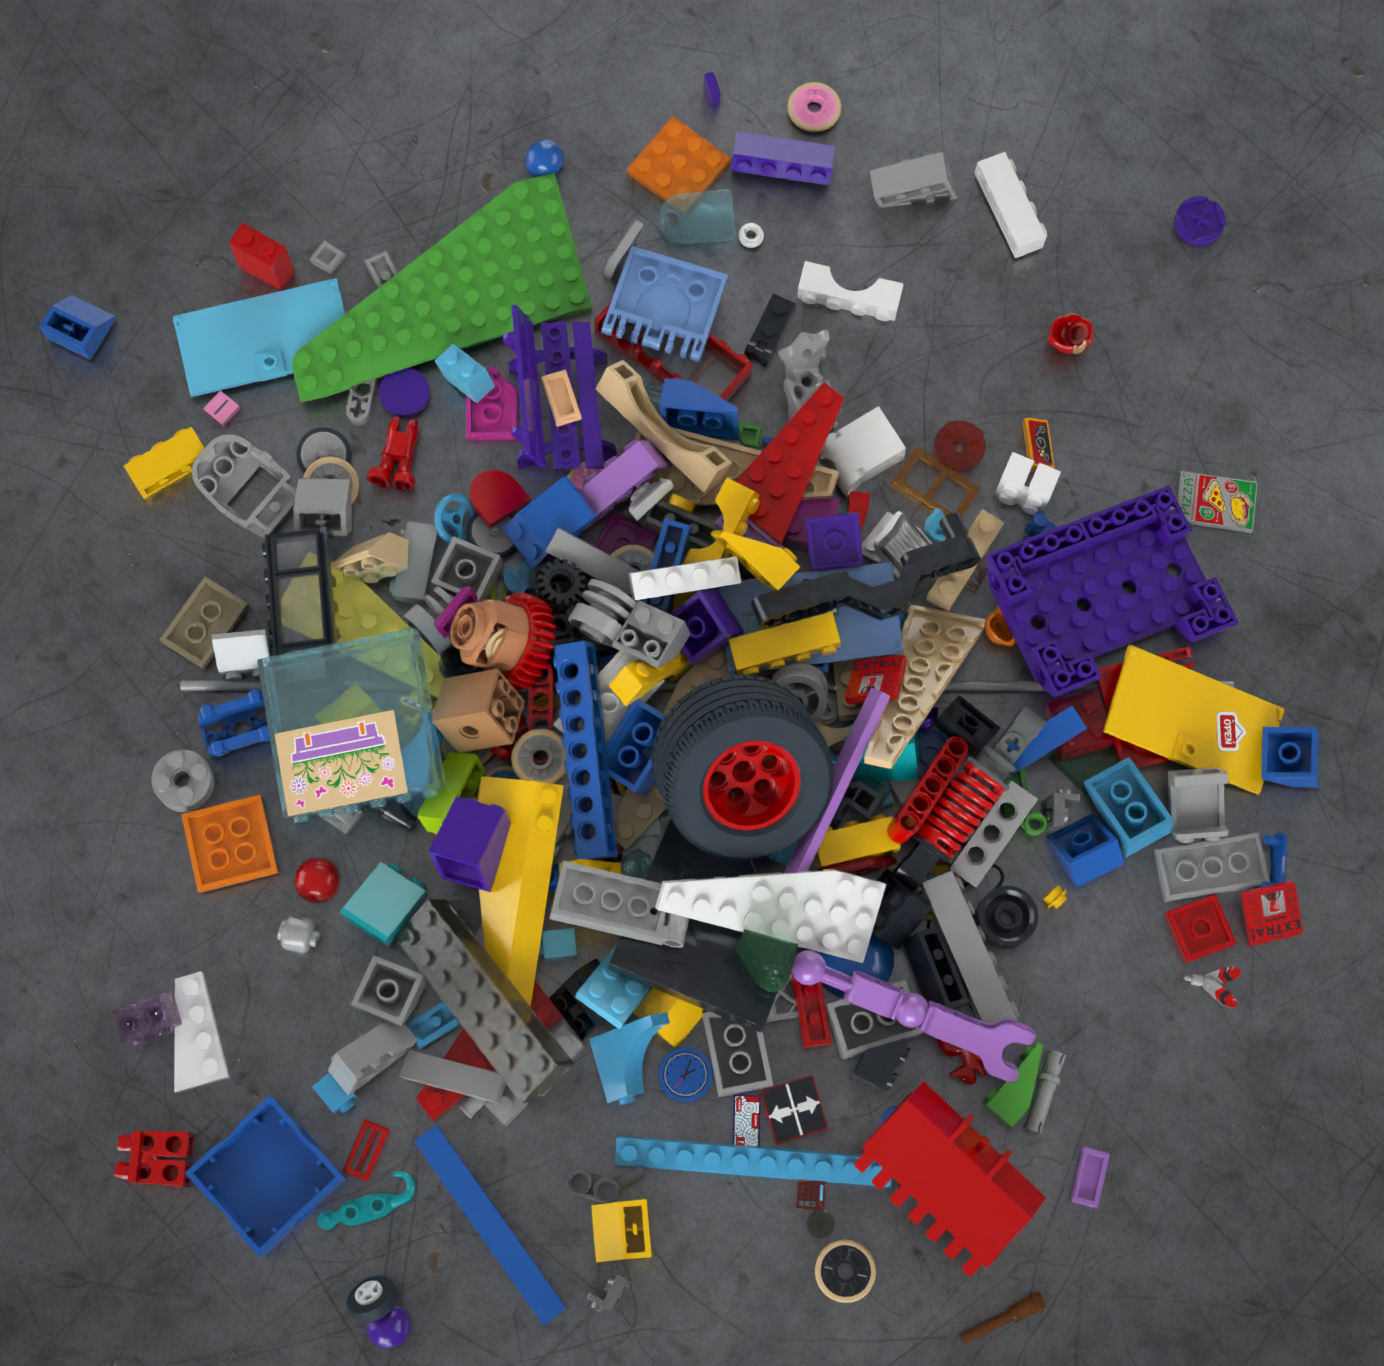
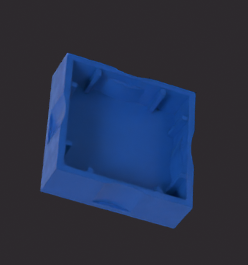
[185,1095,348,1257]

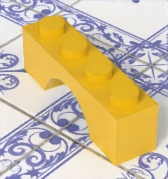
[682,478,760,565]
[609,649,695,705]

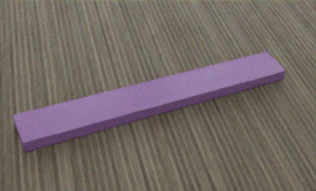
[784,688,890,873]

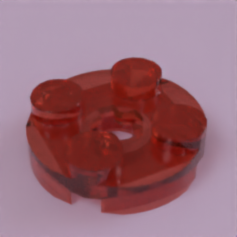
[934,421,986,473]

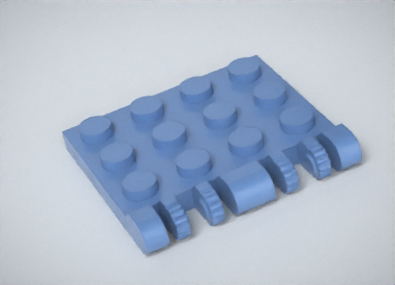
[601,245,728,363]

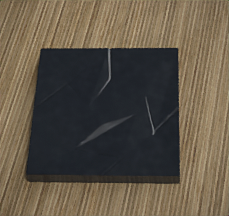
[607,819,795,1033]

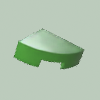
[739,422,763,450]

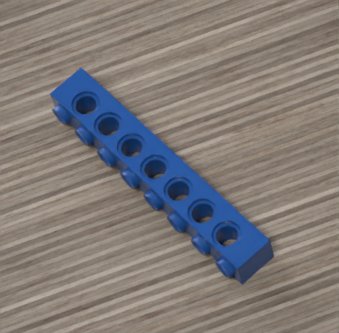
[553,641,618,860]

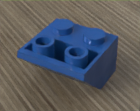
[39,295,116,360]

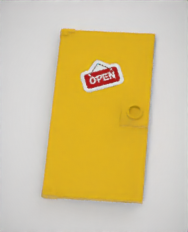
[1103,644,1284,795]

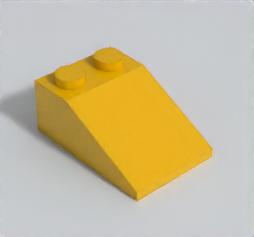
[711,530,800,591]

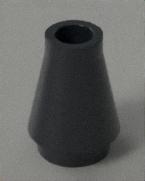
[376,796,418,832]

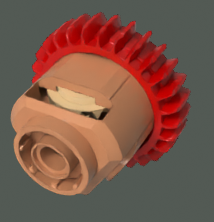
[450,592,556,691]

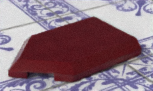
[817,855,897,876]

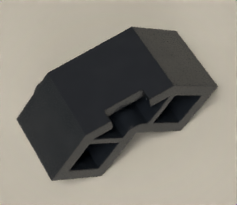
[831,775,891,824]

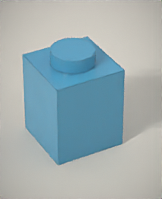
[312,1072,358,1114]

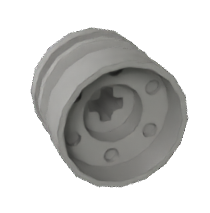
[403,586,454,657]

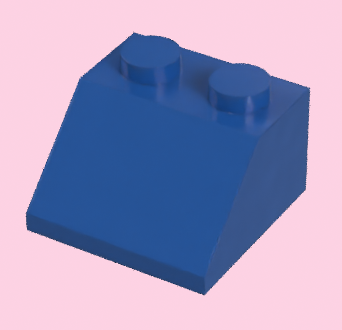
[1261,727,1320,787]
[1046,813,1124,887]

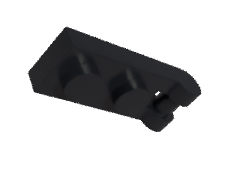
[744,294,796,365]

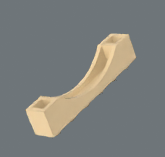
[596,360,732,493]

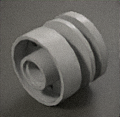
[568,579,637,647]

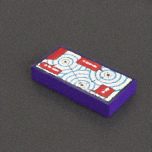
[732,1094,761,1147]

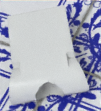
[820,406,906,497]

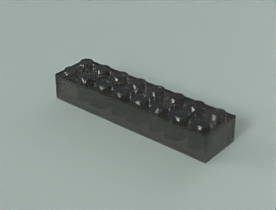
[395,899,574,1103]

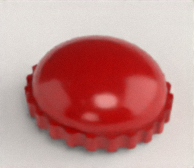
[294,857,340,904]

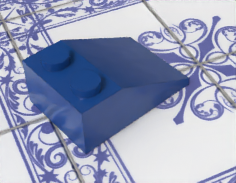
[659,378,740,440]
[503,476,597,569]

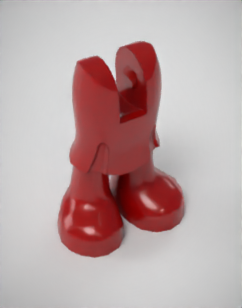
[367,417,419,491]

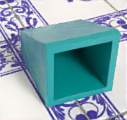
[844,725,919,781]
[340,862,428,949]

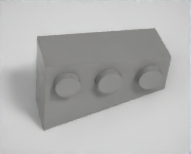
[870,152,957,208]
[328,1019,417,1096]

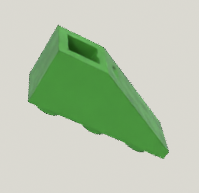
[983,1043,1043,1129]

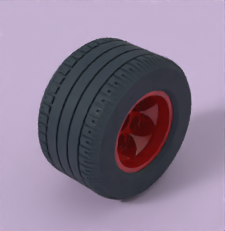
[652,674,834,860]

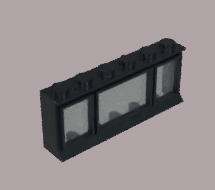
[262,526,345,694]

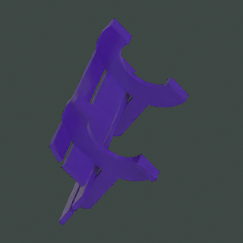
[503,305,617,471]

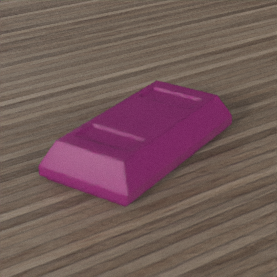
[434,586,478,639]

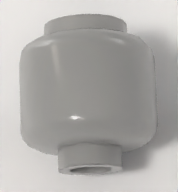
[277,915,320,954]

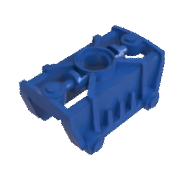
[198,689,284,759]

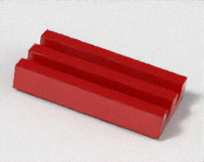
[342,1119,391,1182]

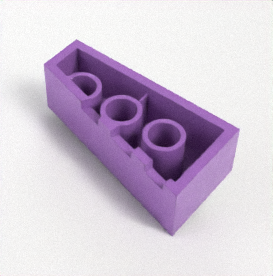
[576,440,672,529]

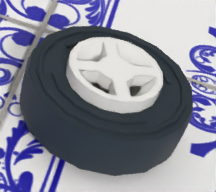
[346,1275,398,1323]

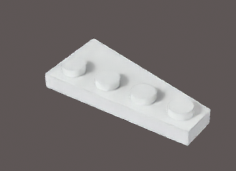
[174,971,230,1093]

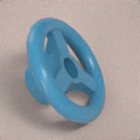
[434,493,476,544]

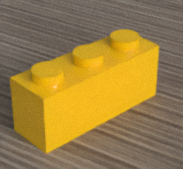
[123,427,205,499]

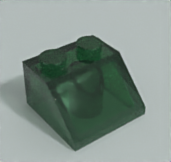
[736,929,798,992]

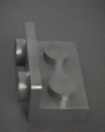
[1041,789,1080,834]
[586,1275,631,1314]

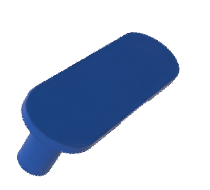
[1261,832,1287,887]

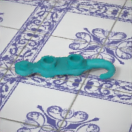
[317,1171,415,1230]

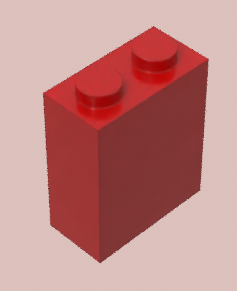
[228,222,295,291]

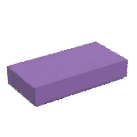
[1069,1146,1110,1209]

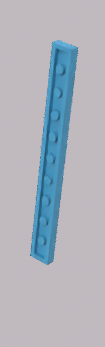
[614,1135,892,1187]

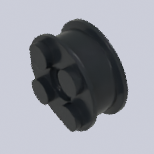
[975,886,1038,948]

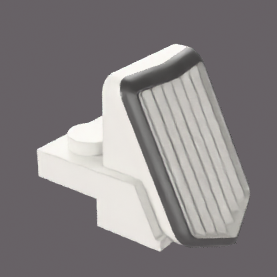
[862,511,932,580]

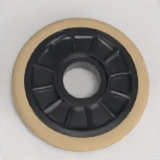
[815,1239,876,1303]

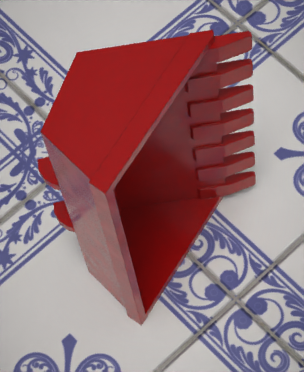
[854,1081,1046,1277]

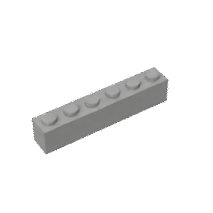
[920,871,1019,1023]

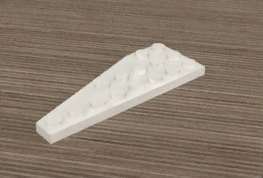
[655,869,886,963]

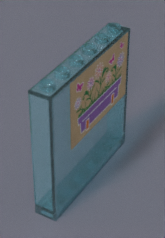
[257,628,446,823]

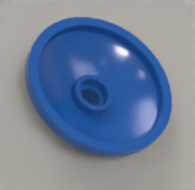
[815,932,894,999]

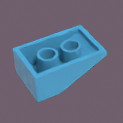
[1083,757,1174,858]

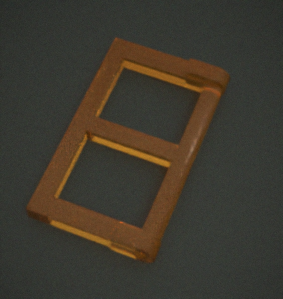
[891,446,981,516]

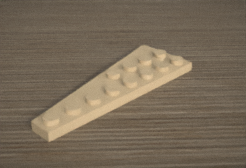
[864,604,986,769]

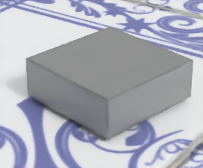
[309,240,346,276]

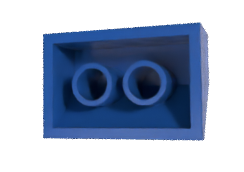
[606,699,666,798]

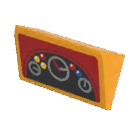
[1022,418,1055,472]

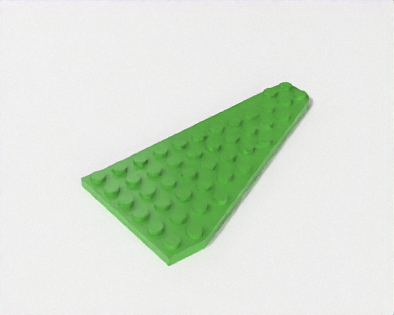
[292,173,592,403]

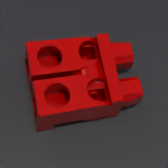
[114,1131,195,1188]

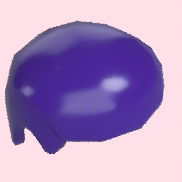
[366,1304,411,1349]

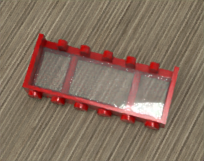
[594,300,753,402]

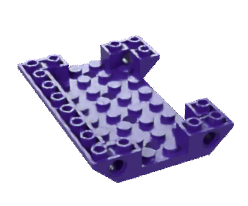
[986,485,1239,697]

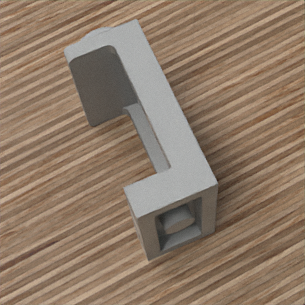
[1168,767,1229,843]

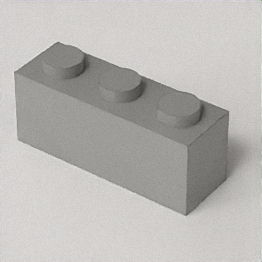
[389,521,440,607]

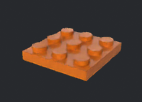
[626,116,731,216]
[181,795,279,893]

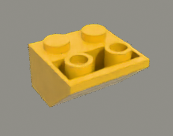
[591,1199,652,1263]

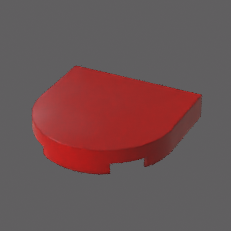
[469,470,532,528]

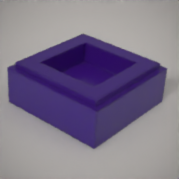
[704,72,721,107]

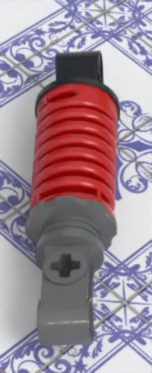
[893,705,1046,891]

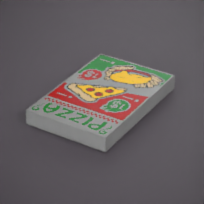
[1176,471,1258,533]

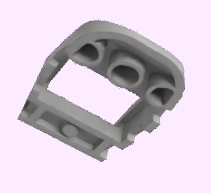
[192,434,297,539]

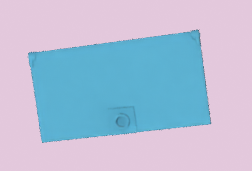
[172,278,345,397]

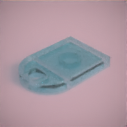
[658,189,736,245]

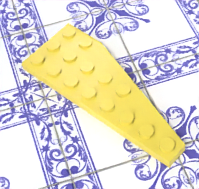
[280,552,444,699]

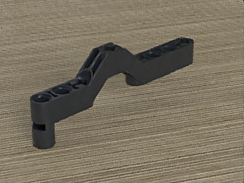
[751,513,981,629]

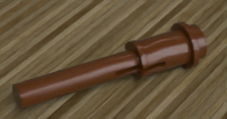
[960,1292,1047,1344]

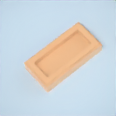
[541,369,582,427]

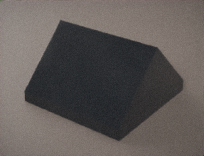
[934,695,1000,759]

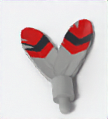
[1184,966,1241,1008]

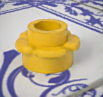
[1043,884,1067,909]

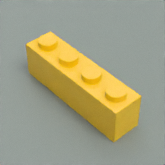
[728,612,841,676]

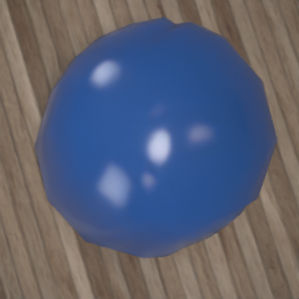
[525,139,564,177]

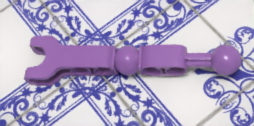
[791,950,1037,1082]

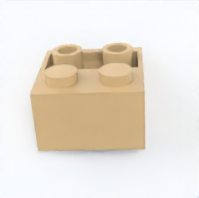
[333,532,409,583]

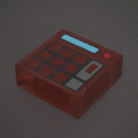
[796,1180,826,1211]

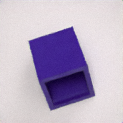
[429,796,511,892]

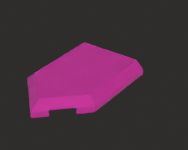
[466,366,518,441]

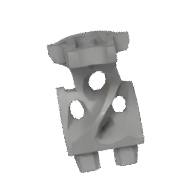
[778,330,842,433]

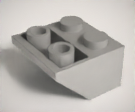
[293,478,352,536]
[612,600,690,668]

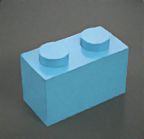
[435,344,495,403]

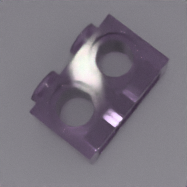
[113,992,182,1046]

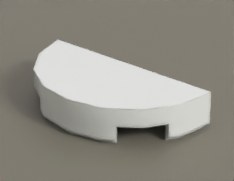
[629,478,674,521]

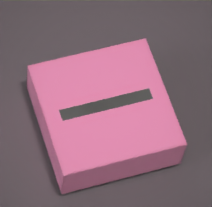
[203,391,241,427]

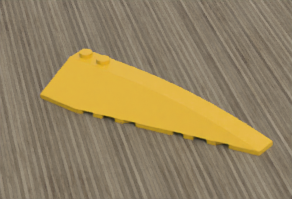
[478,776,564,1060]

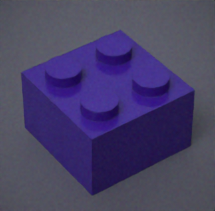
[670,587,744,664]

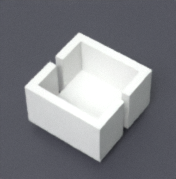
[994,452,1061,515]

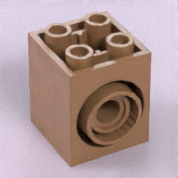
[431,668,525,753]

